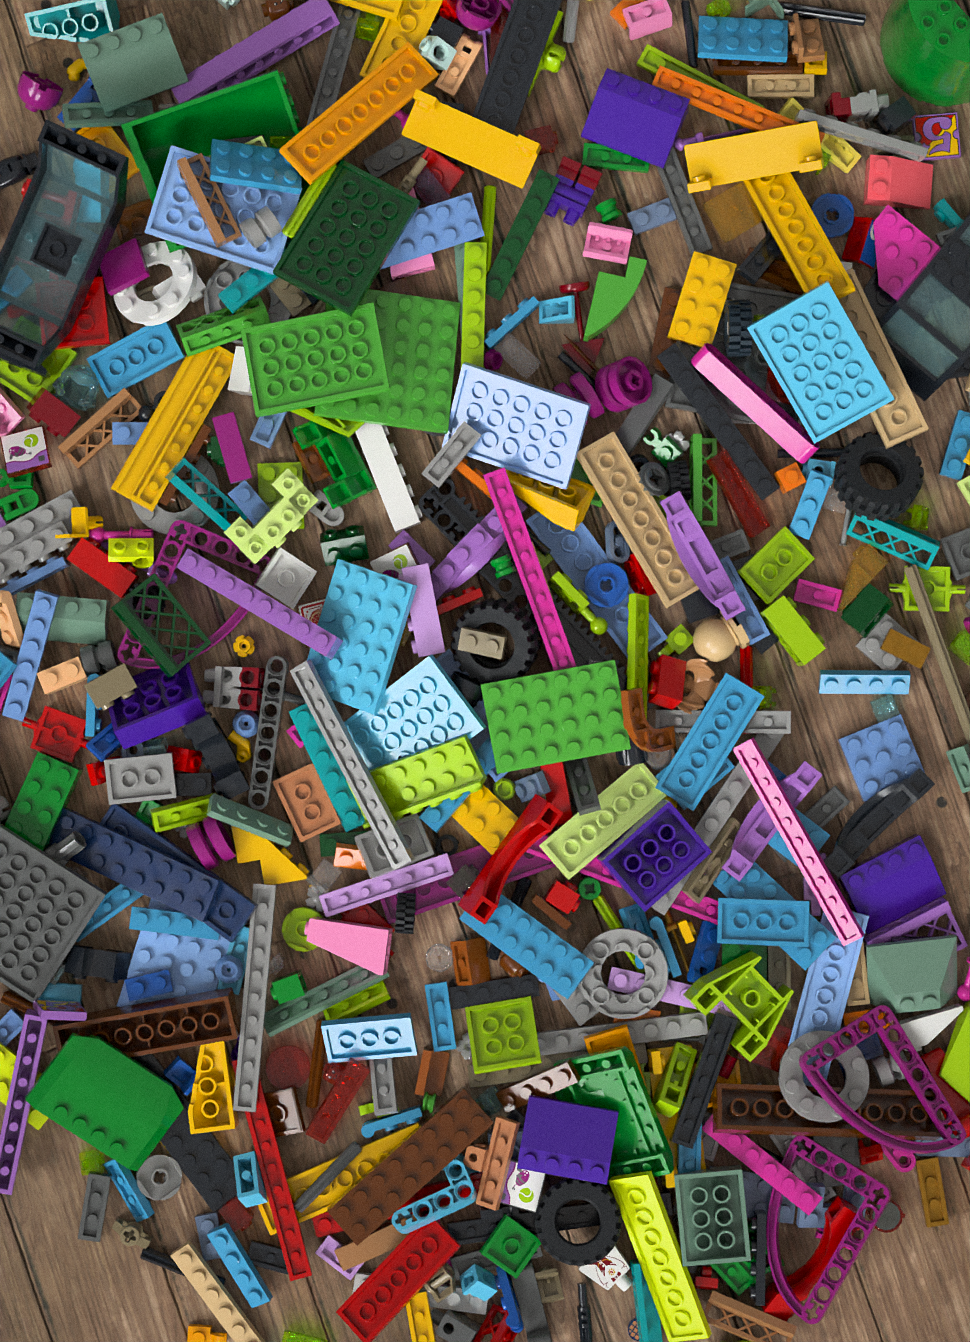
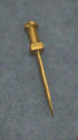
[661,909,694,984]

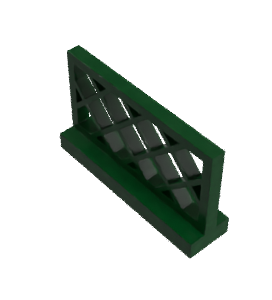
[111,573,211,678]

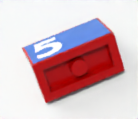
[841,216,877,269]

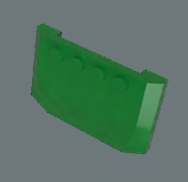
[25,1033,184,1171]
[554,1046,674,1186]

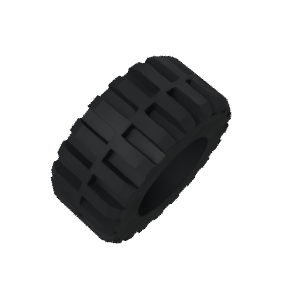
[834,431,924,521]
[451,598,541,684]
[535,1178,622,1266]

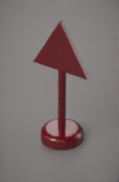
[559,281,604,375]

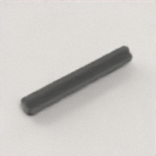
[294,1141,362,1213]

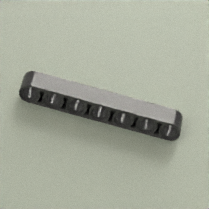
[248,655,289,809]

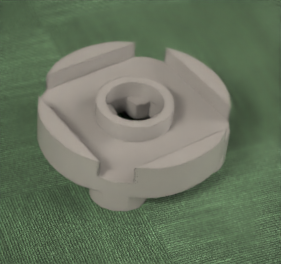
[136,1155,182,1200]

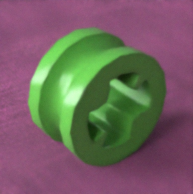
[421,1091,437,1114]

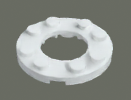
[114,241,197,326]

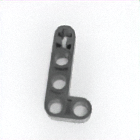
[512,1260,552,1342]

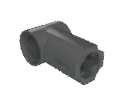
[44,831,87,865]

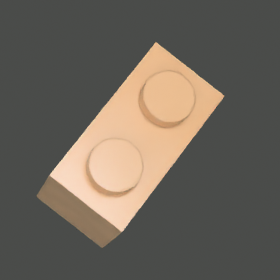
[36,656,89,695]

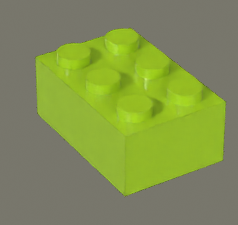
[759,595,826,666]

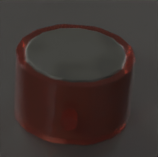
[865,1195,905,1233]

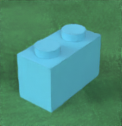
[233,1151,268,1208]

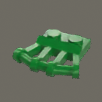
[710,1222,785,1296]

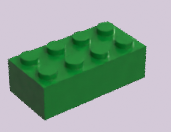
[5,752,83,851]

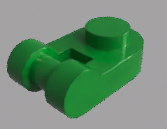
[0,488,40,522]

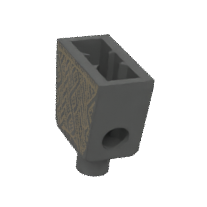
[431,1308,482,1342]

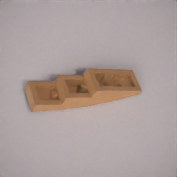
[334,1212,422,1271]

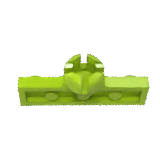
[527,11,566,97]

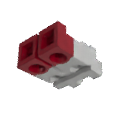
[824,89,890,123]
[203,666,265,711]

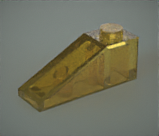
[837,544,888,612]

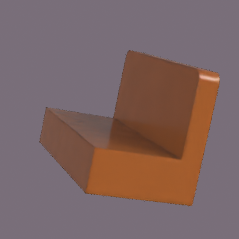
[450,937,491,986]
[415,1047,450,1096]

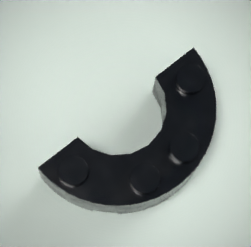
[182,711,250,799]

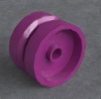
[595,356,652,412]
[552,372,605,424]
[186,816,236,870]

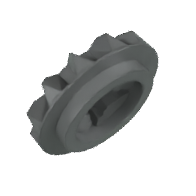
[637,462,670,497]

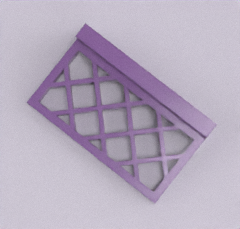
[863,896,968,951]

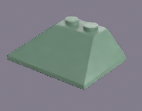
[866,935,957,1014]

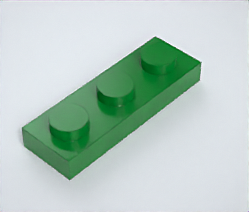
[582,143,649,173]

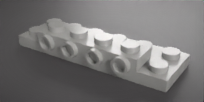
[0,490,90,584]

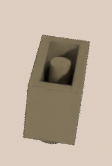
[83,663,137,711]

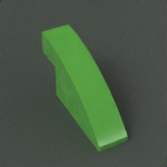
[583,256,647,342]

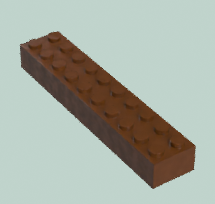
[712,1083,942,1140]

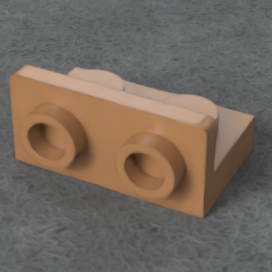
[788,13,825,63]

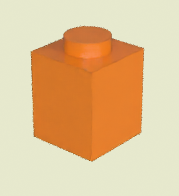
[773,462,806,494]

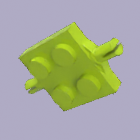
[888,566,966,612]

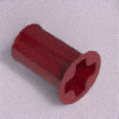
[719,1054,739,1080]

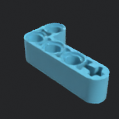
[392,1160,477,1234]

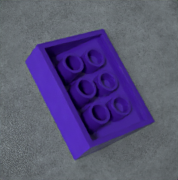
[581,68,690,168]
[108,662,207,749]
[596,799,712,912]
[838,834,947,935]
[517,1095,619,1185]

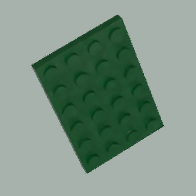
[273,159,420,317]

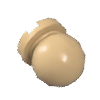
[693,611,750,662]

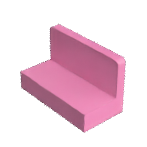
[622,0,672,41]

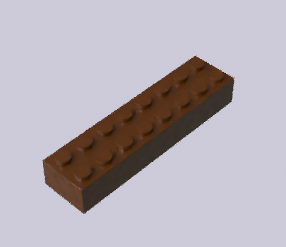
[52,987,241,1057]
[327,1087,494,1246]

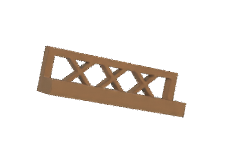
[177,153,242,248]
[58,388,142,469]
[704,1291,797,1342]

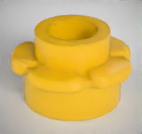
[233,635,255,657]

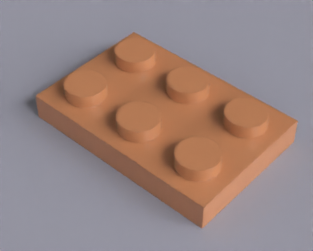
[273,763,341,842]

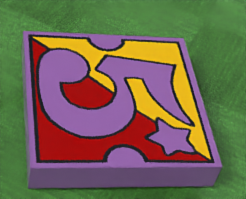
[912,112,961,161]
[33,1000,87,1021]

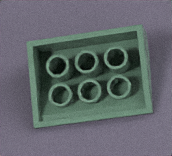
[78,13,189,113]
[674,1165,751,1267]

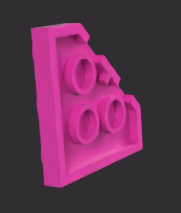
[873,205,940,300]

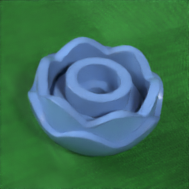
[233,710,259,738]
[215,955,243,984]

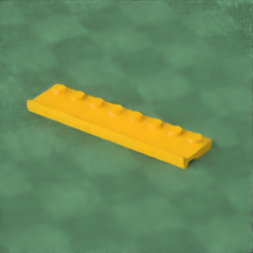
[111,346,234,512]

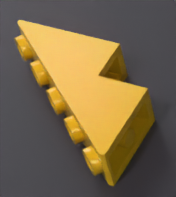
[231,801,310,885]

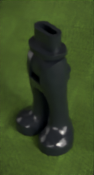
[0,151,38,190]

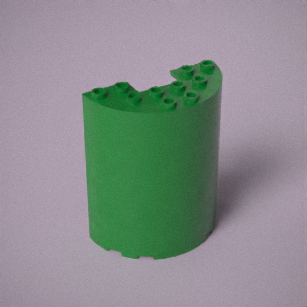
[880,0,970,107]
[121,69,310,253]

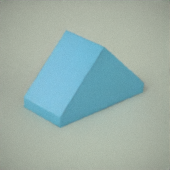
[539,295,575,324]

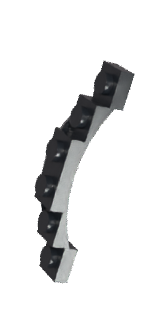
[823,768,935,878]

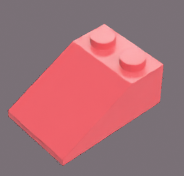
[863,155,933,210]

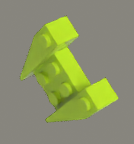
[683,951,794,1062]

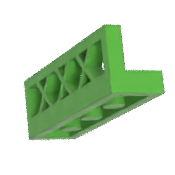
[176,296,271,357]
[689,434,717,527]

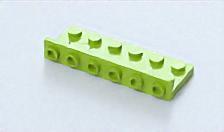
[347,734,487,829]

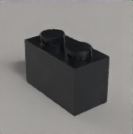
[875,96,917,136]

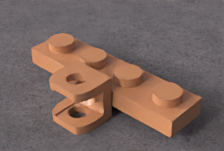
[463,1116,520,1211]

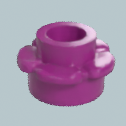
[483,349,503,371]

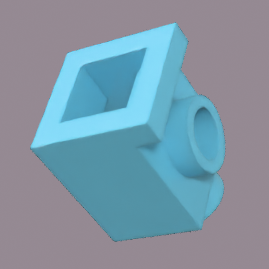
[801,459,836,485]
[460,1264,498,1301]

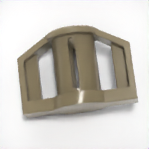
[112,1216,153,1249]
[424,1262,456,1303]

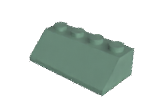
[16,592,111,645]

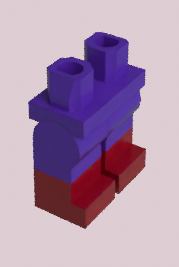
[544,156,602,226]

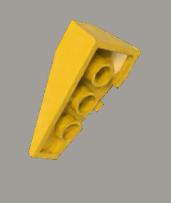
[188,1041,239,1134]

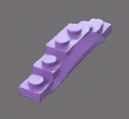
[660,491,746,621]
[431,494,528,602]
[721,761,823,882]

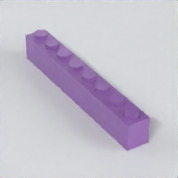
[171,0,340,103]
[176,548,343,660]
[0,1009,48,1195]

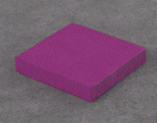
[100,238,150,296]

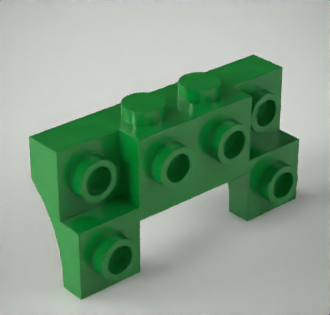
[292,421,377,509]

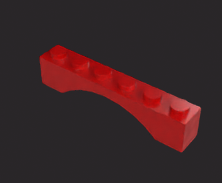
[458,794,563,924]
[761,1196,860,1322]

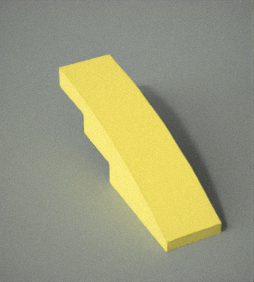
[777,97,862,174]

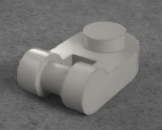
[309,489,345,527]

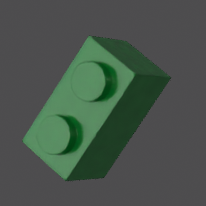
[270,969,308,1004]

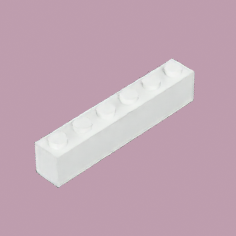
[356,423,423,533]

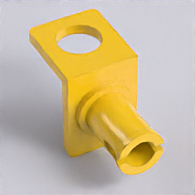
[55,507,103,538]

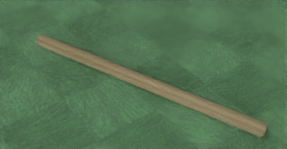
[904,564,970,747]

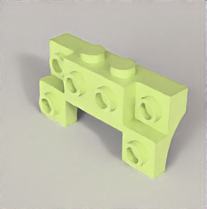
[223,468,318,564]

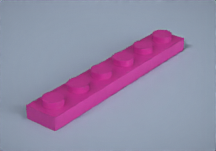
[702,1114,823,1216]

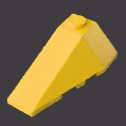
[505,469,596,531]

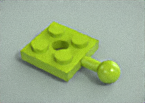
[547,571,608,635]

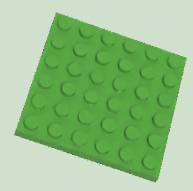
[314,289,460,434]

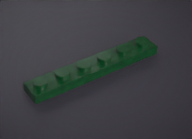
[486,169,560,301]

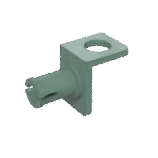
[745,0,784,20]

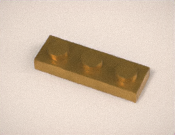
[915,1156,949,1228]

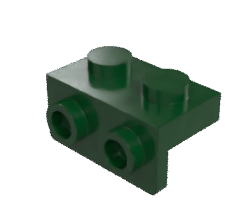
[320,525,369,566]

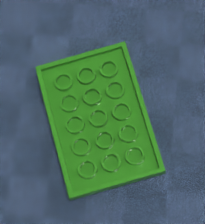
[241,302,391,418]
[480,659,631,774]

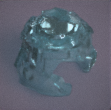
[52,365,99,411]

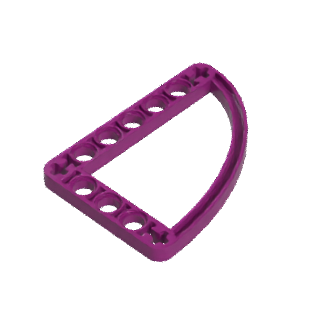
[117,520,271,669]
[799,1005,966,1154]
[766,1136,892,1324]

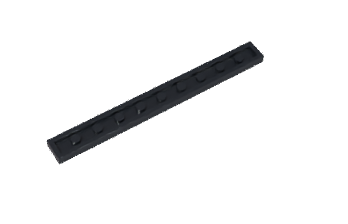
[447,1191,673,1245]

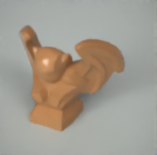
[677,658,720,714]

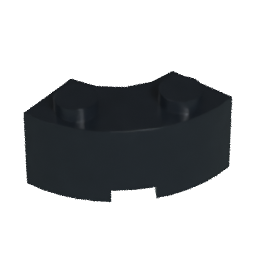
[64,945,132,983]

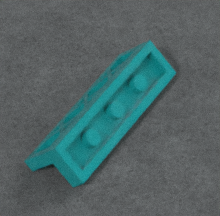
[165,457,247,531]
[846,512,940,570]
[629,1259,663,1342]

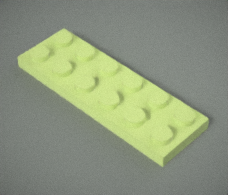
[539,763,668,880]

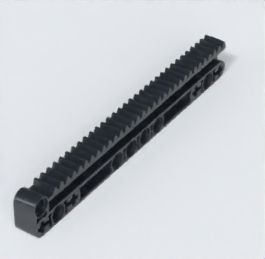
[419,479,654,711]

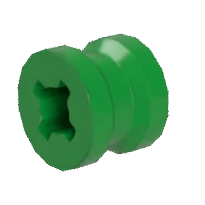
[595,198,623,224]
[490,554,517,579]
[578,877,601,900]

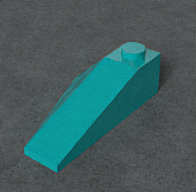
[24,0,120,42]

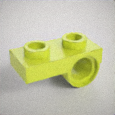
[108,538,154,569]

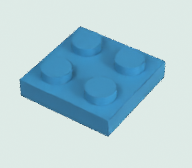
[768,808,830,867]

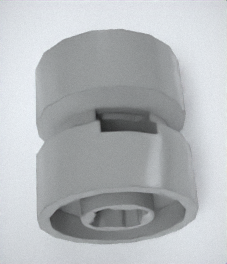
[239,206,282,249]
[871,1050,907,1088]

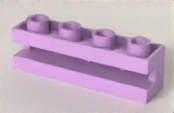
[398,563,446,658]

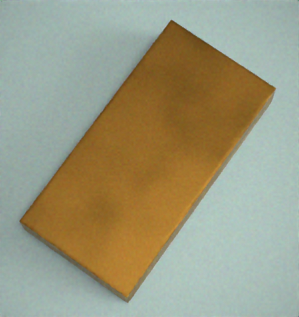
[880,628,931,669]

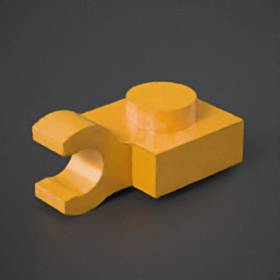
[187,1324,227,1342]

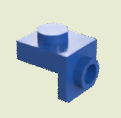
[163,1055,196,1096]

